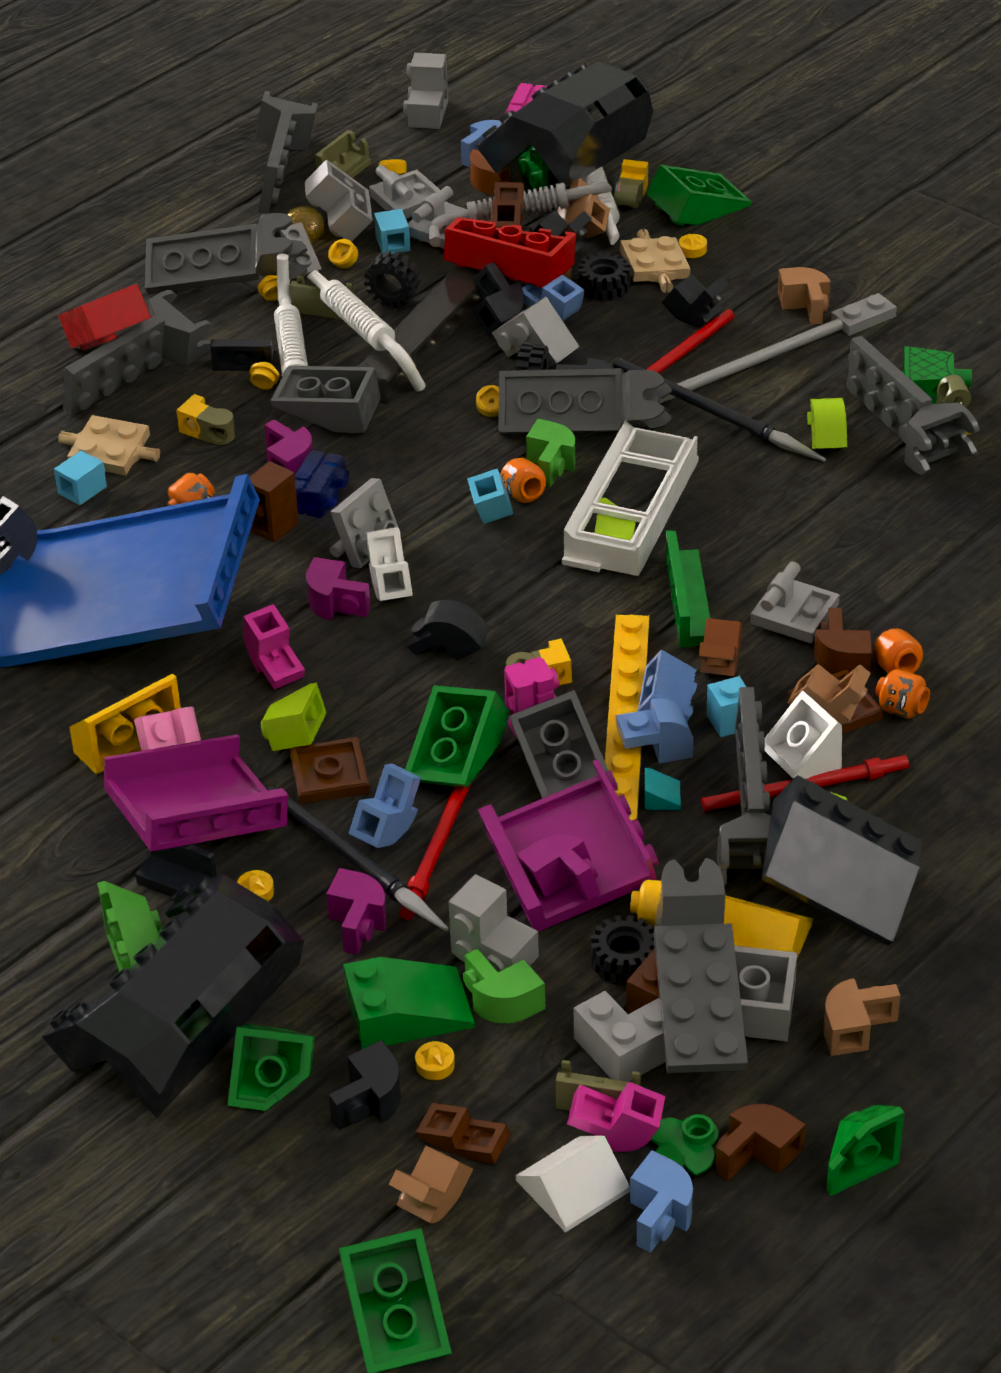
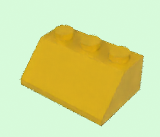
[69,674,181,775]
[724,895,813,958]

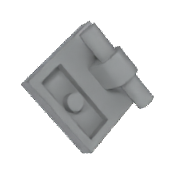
[369,165,446,219]
[408,186,468,249]
[330,478,401,568]
[750,562,840,644]

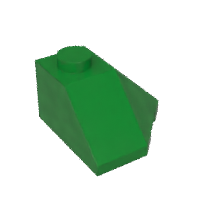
[227,1024,315,1111]
[826,1105,904,1196]

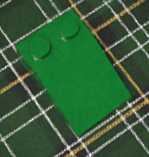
[646,164,752,226]
[405,685,511,788]
[343,957,475,1049]
[339,1228,452,1373]

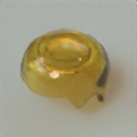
[287,206,325,242]

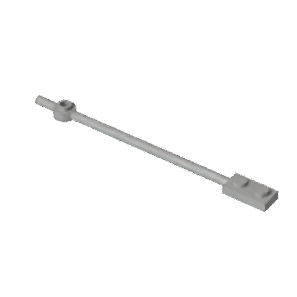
[659,293,897,404]

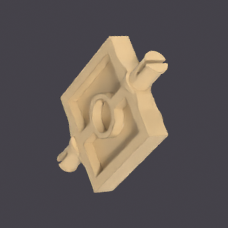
[620,229,691,293]
[58,415,160,476]

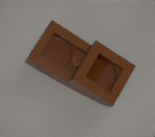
[416,1103,510,1165]

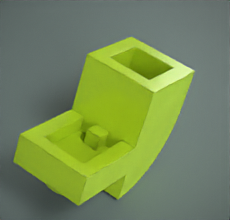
[807,398,847,449]

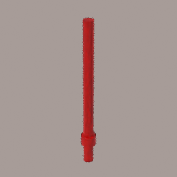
[646,309,735,374]
[701,755,909,812]
[399,782,472,920]

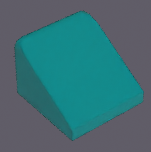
[645,768,681,810]

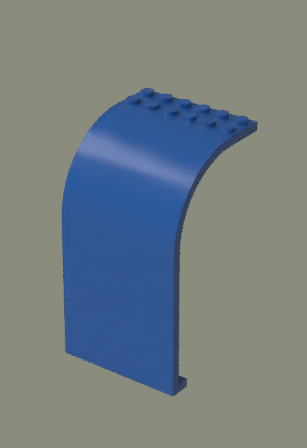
[0,474,260,667]

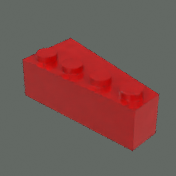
[444,217,576,288]
[58,284,151,351]

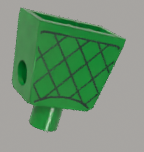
[902,346,972,404]

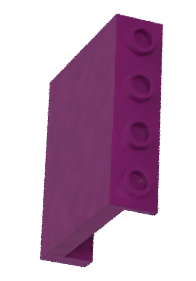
[104,734,288,852]
[478,759,659,932]

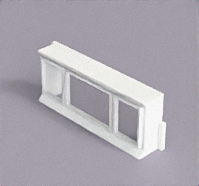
[562,420,699,576]

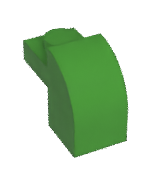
[526,419,576,487]
[463,949,545,1024]

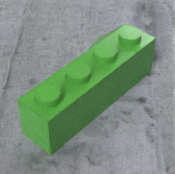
[97,881,192,1028]

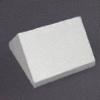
[764,690,842,779]
[516,1136,630,1233]

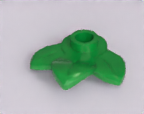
[650,1114,718,1176]

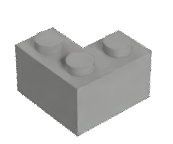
[403,53,448,129]
[305,159,373,242]
[492,297,580,368]
[449,874,539,972]
[573,991,666,1082]

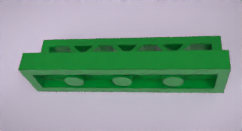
[666,531,710,647]

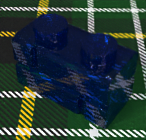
[295,450,349,518]

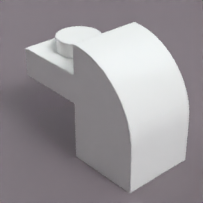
[365,527,413,601]

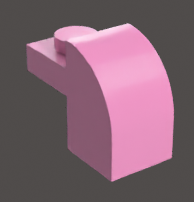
[134,707,201,751]

